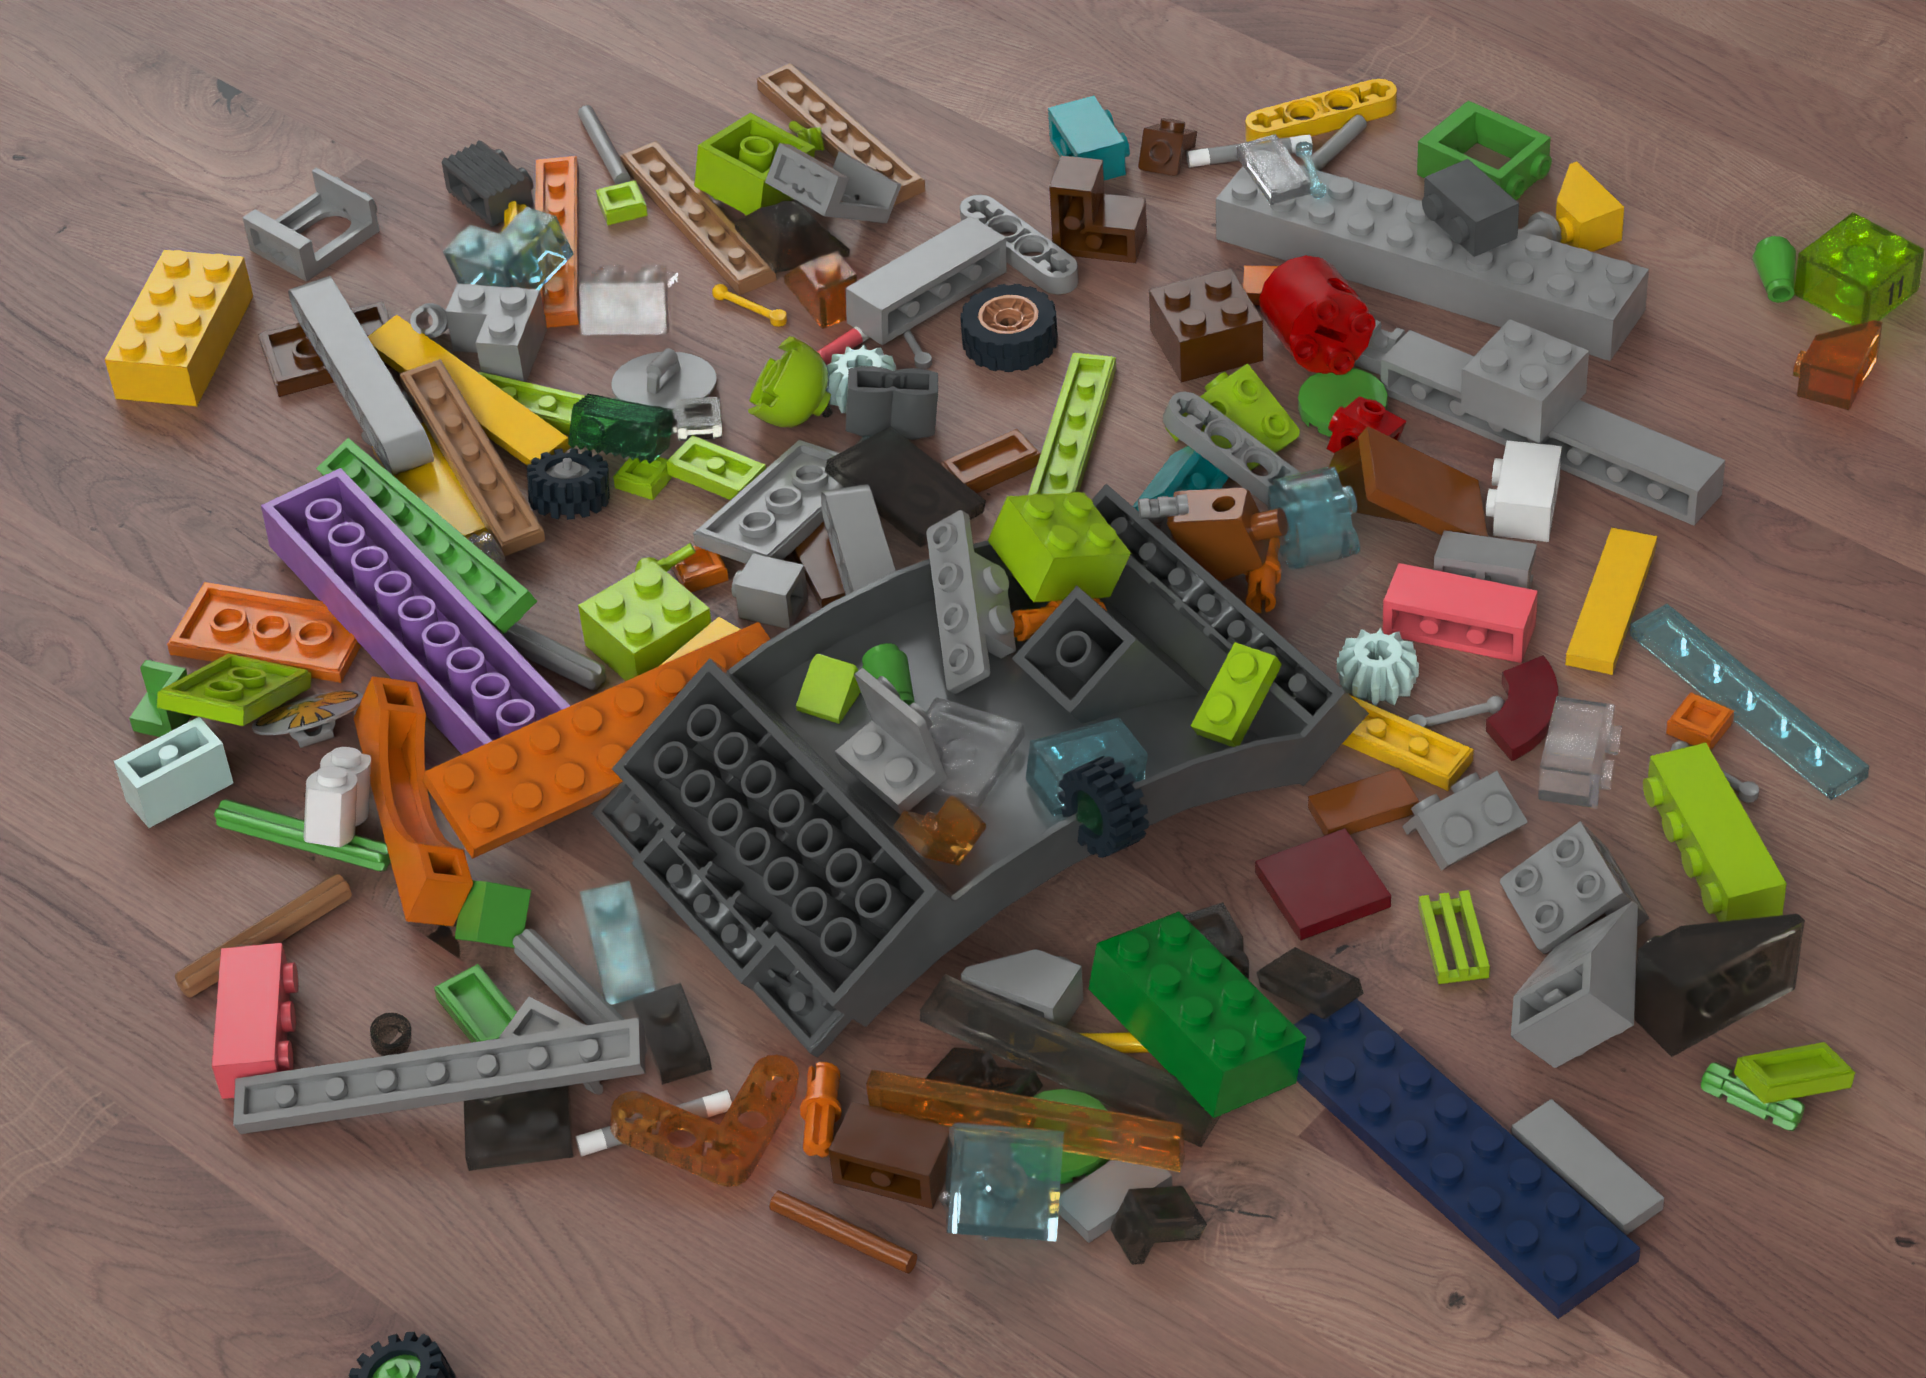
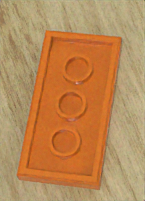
[167,582,361,683]

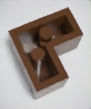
[1049,155,1147,264]

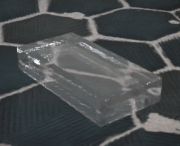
[1237,134,1311,205]

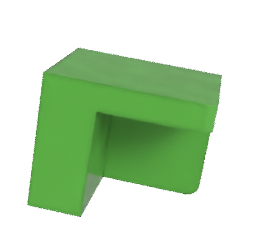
[129,660,192,737]
[455,880,531,948]

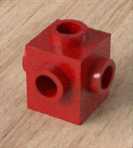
[1326,396,1406,453]

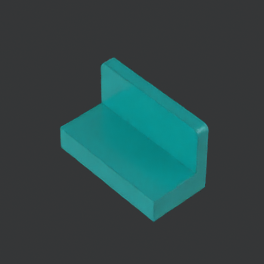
[1133,446,1229,512]

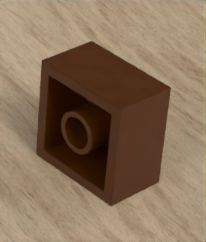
[1149,268,1263,383]

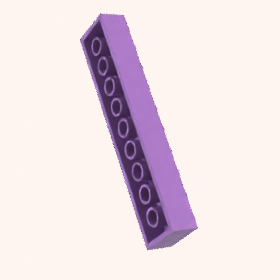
[261,468,570,754]

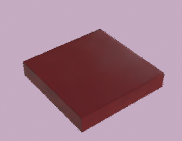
[1255,828,1391,941]

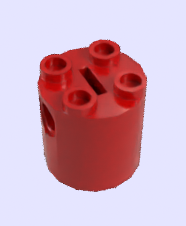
[1259,255,1375,375]

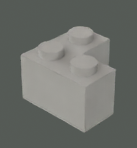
[445,284,547,382]

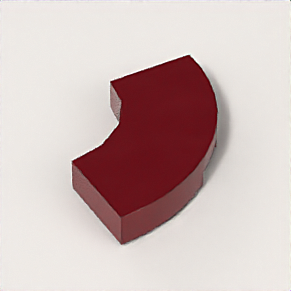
[1486,655,1558,761]

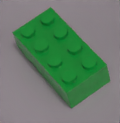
[1088,911,1307,1119]

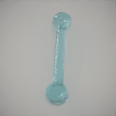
[1296,142,1327,199]

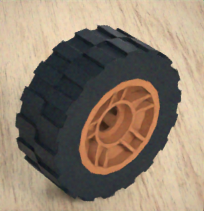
[960,284,1058,372]

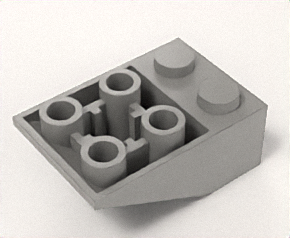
[1511,901,1638,1068]

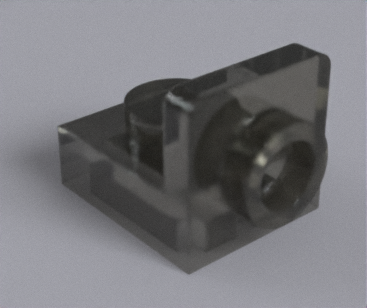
[1111,1186,1207,1265]

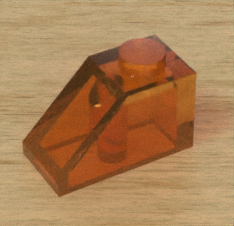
[784,251,857,329]
[1793,320,1883,410]

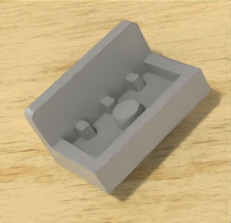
[1402,771,1528,871]

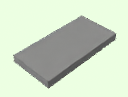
[693,440,874,564]

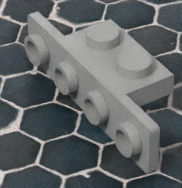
[926,510,1016,694]

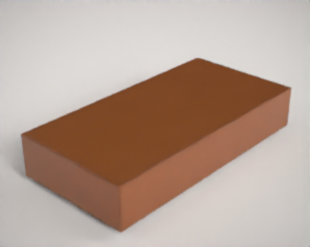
[940,429,1041,499]
[1308,768,1419,836]

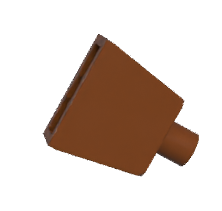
[1167,488,1288,582]

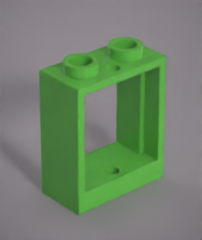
[1417,100,1552,200]

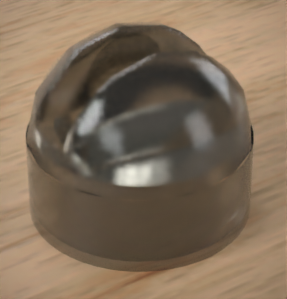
[370,1013,412,1056]

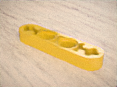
[1245,79,1397,143]

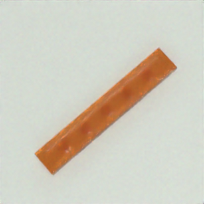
[866,1070,1185,1172]

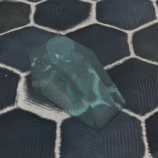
[580,881,656,1004]

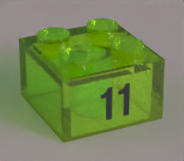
[1794,212,1925,332]

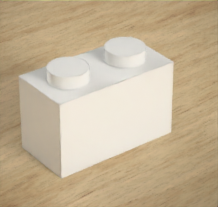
[1486,441,1562,542]

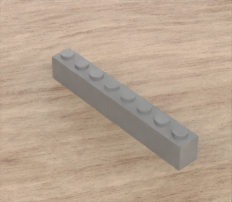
[1380,330,1725,526]

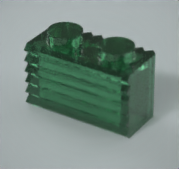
[568,393,673,464]

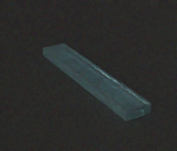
[1630,604,1869,800]

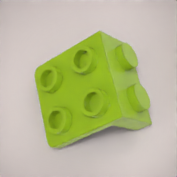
[1165,363,1300,471]

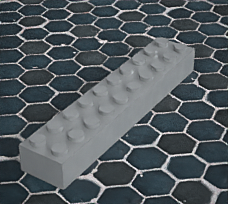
[1216,152,1649,361]

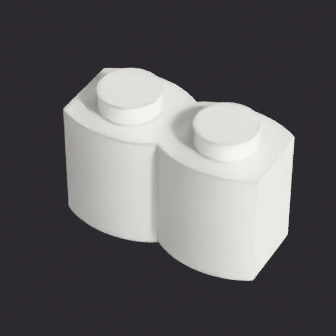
[304,747,371,847]

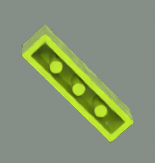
[1643,743,1787,932]

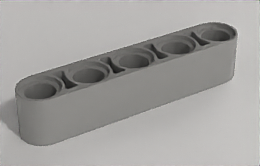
[821,484,896,595]

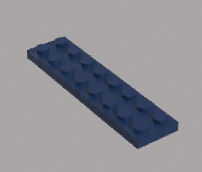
[1294,990,1640,1319]

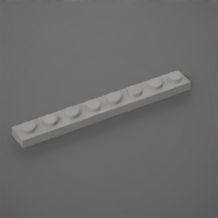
[233,1017,646,1134]

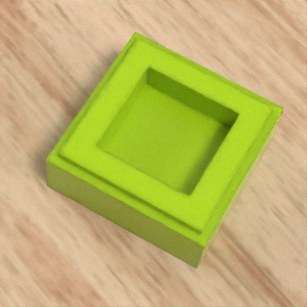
[596,180,648,226]
[613,449,673,500]

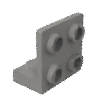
[835,668,948,816]
[1500,821,1649,954]

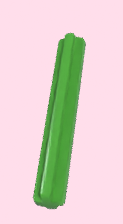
[214,799,391,872]

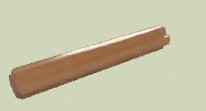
[175,874,352,998]

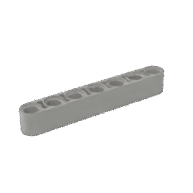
[288,276,434,476]

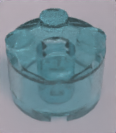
[1268,467,1360,570]

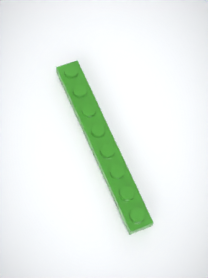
[316,438,537,634]

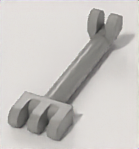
[1138,494,1189,539]

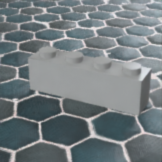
[846,216,1006,345]

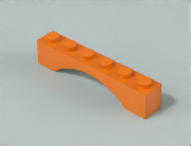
[353,676,473,926]

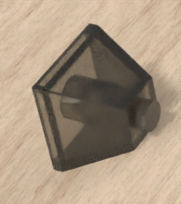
[735,200,850,273]

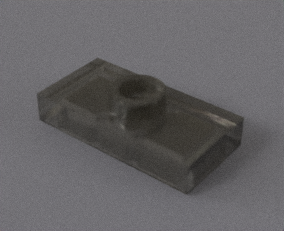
[1256,947,1364,1019]

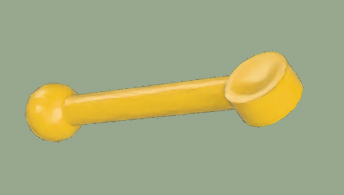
[712,284,787,327]

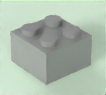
[1460,319,1589,443]

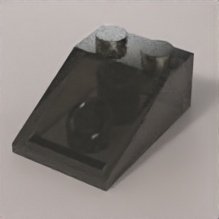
[1634,914,1805,1057]

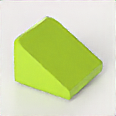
[796,654,861,724]

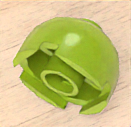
[748,336,831,428]

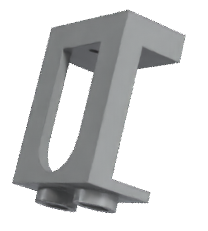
[765,143,901,223]
[242,167,380,282]

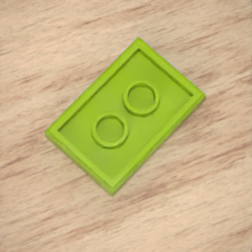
[157,653,311,726]

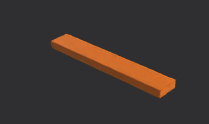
[534,156,579,328]

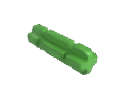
[1701,1062,1805,1131]

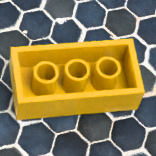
[105,250,253,407]

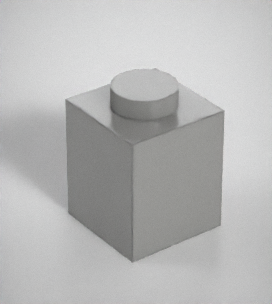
[731,554,808,629]

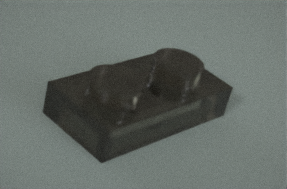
[632,983,712,1085]

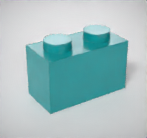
[1048,95,1130,181]

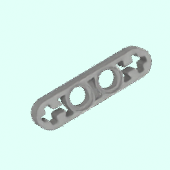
[960,195,1079,295]
[1163,391,1317,520]

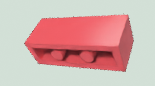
[1383,563,1538,663]
[212,943,298,1099]

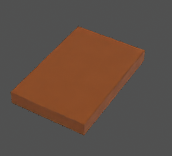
[1358,426,1488,537]

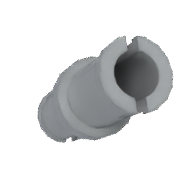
[410,303,449,338]

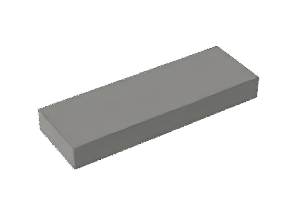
[1511,1099,1664,1235]

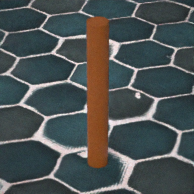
[769,1190,917,1274]

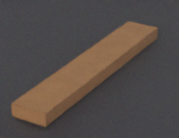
[757,63,925,206]
[620,141,777,296]
[400,359,545,557]

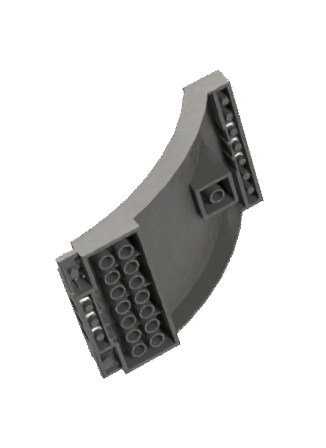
[591,484,1369,1058]

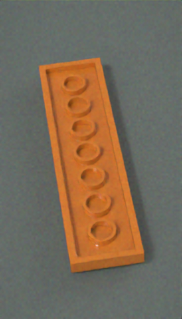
[423,622,770,859]

